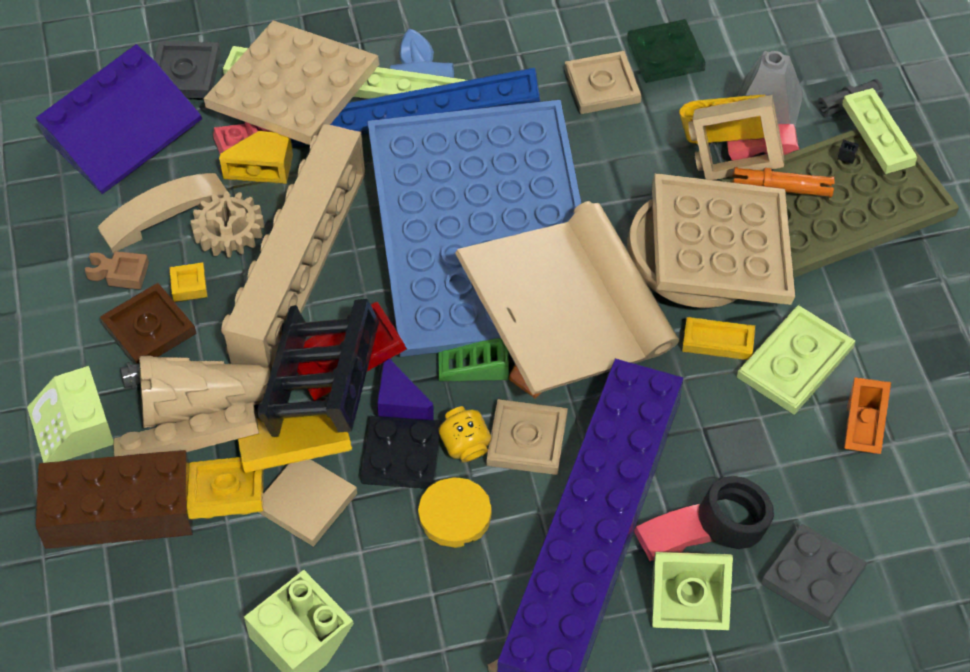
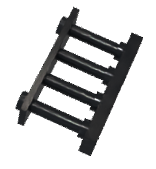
[258,299,379,437]

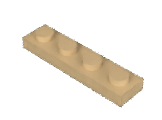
[114,402,259,456]

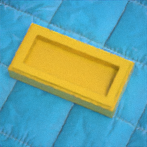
[682,317,755,360]

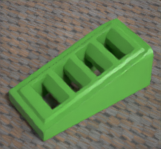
[439,338,509,381]

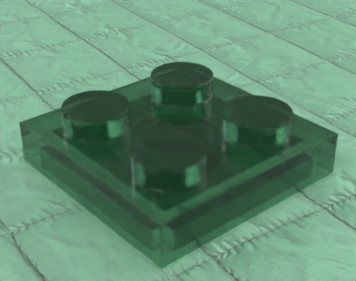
[627,19,706,83]

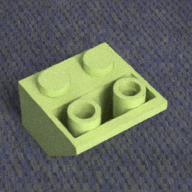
[244,570,354,672]

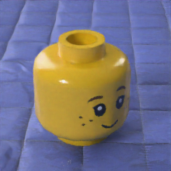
[439,406,492,462]

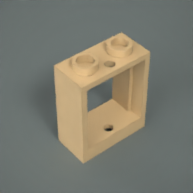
[689,95,784,180]

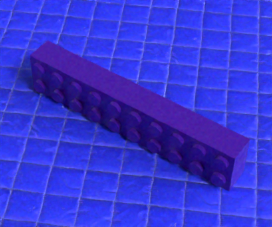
[497,358,683,672]

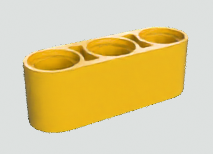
[679,95,766,144]

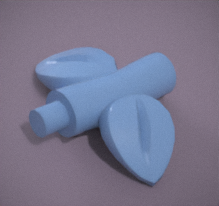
[390,29,454,78]

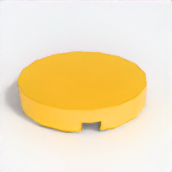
[418,477,492,548]

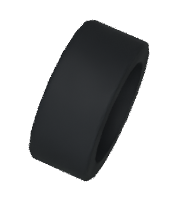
[699,476,774,549]

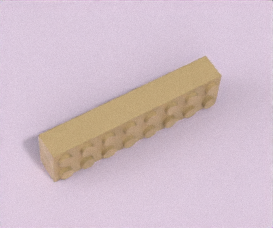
[221,124,365,373]

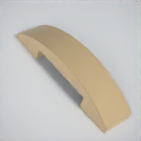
[98,173,227,253]

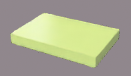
[737,305,855,415]

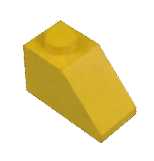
[219,131,293,184]

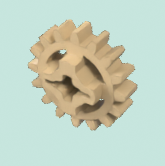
[191,191,264,257]

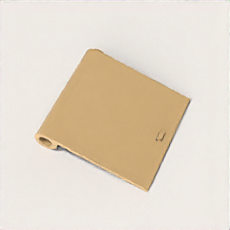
[455,201,679,395]

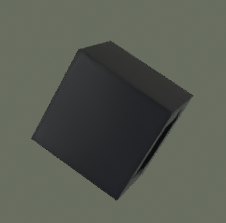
[837,139,859,164]

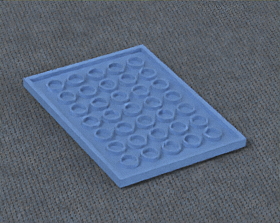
[368,100,581,357]

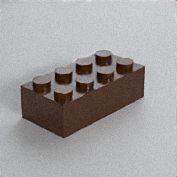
[36,450,193,549]

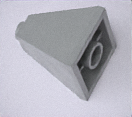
[738,51,803,127]

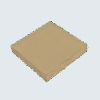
[564,51,641,114]
[487,399,568,475]
[258,459,357,547]

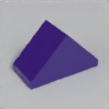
[377,358,434,420]

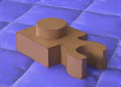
[85,251,149,289]

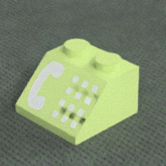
[27,366,114,463]

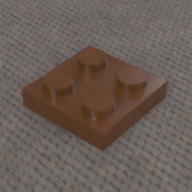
[100,283,197,364]

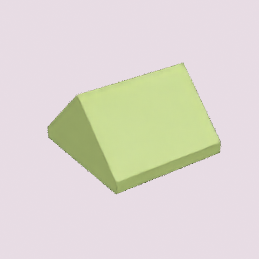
[652,552,733,630]

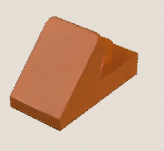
[844,377,891,454]

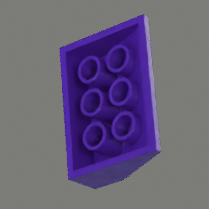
[36,44,202,195]

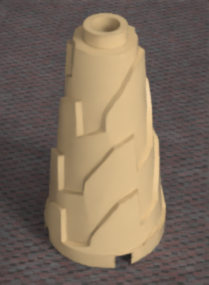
[139,356,271,428]

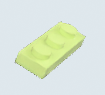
[842,88,917,174]

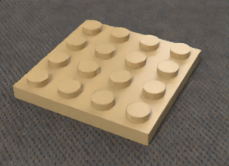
[204,20,380,145]
[652,173,795,305]

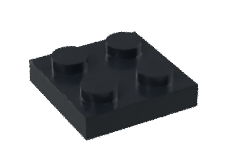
[361,416,441,489]

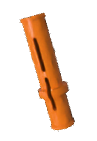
[732,167,835,198]

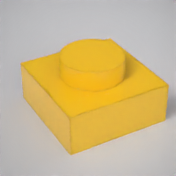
[169,262,208,302]

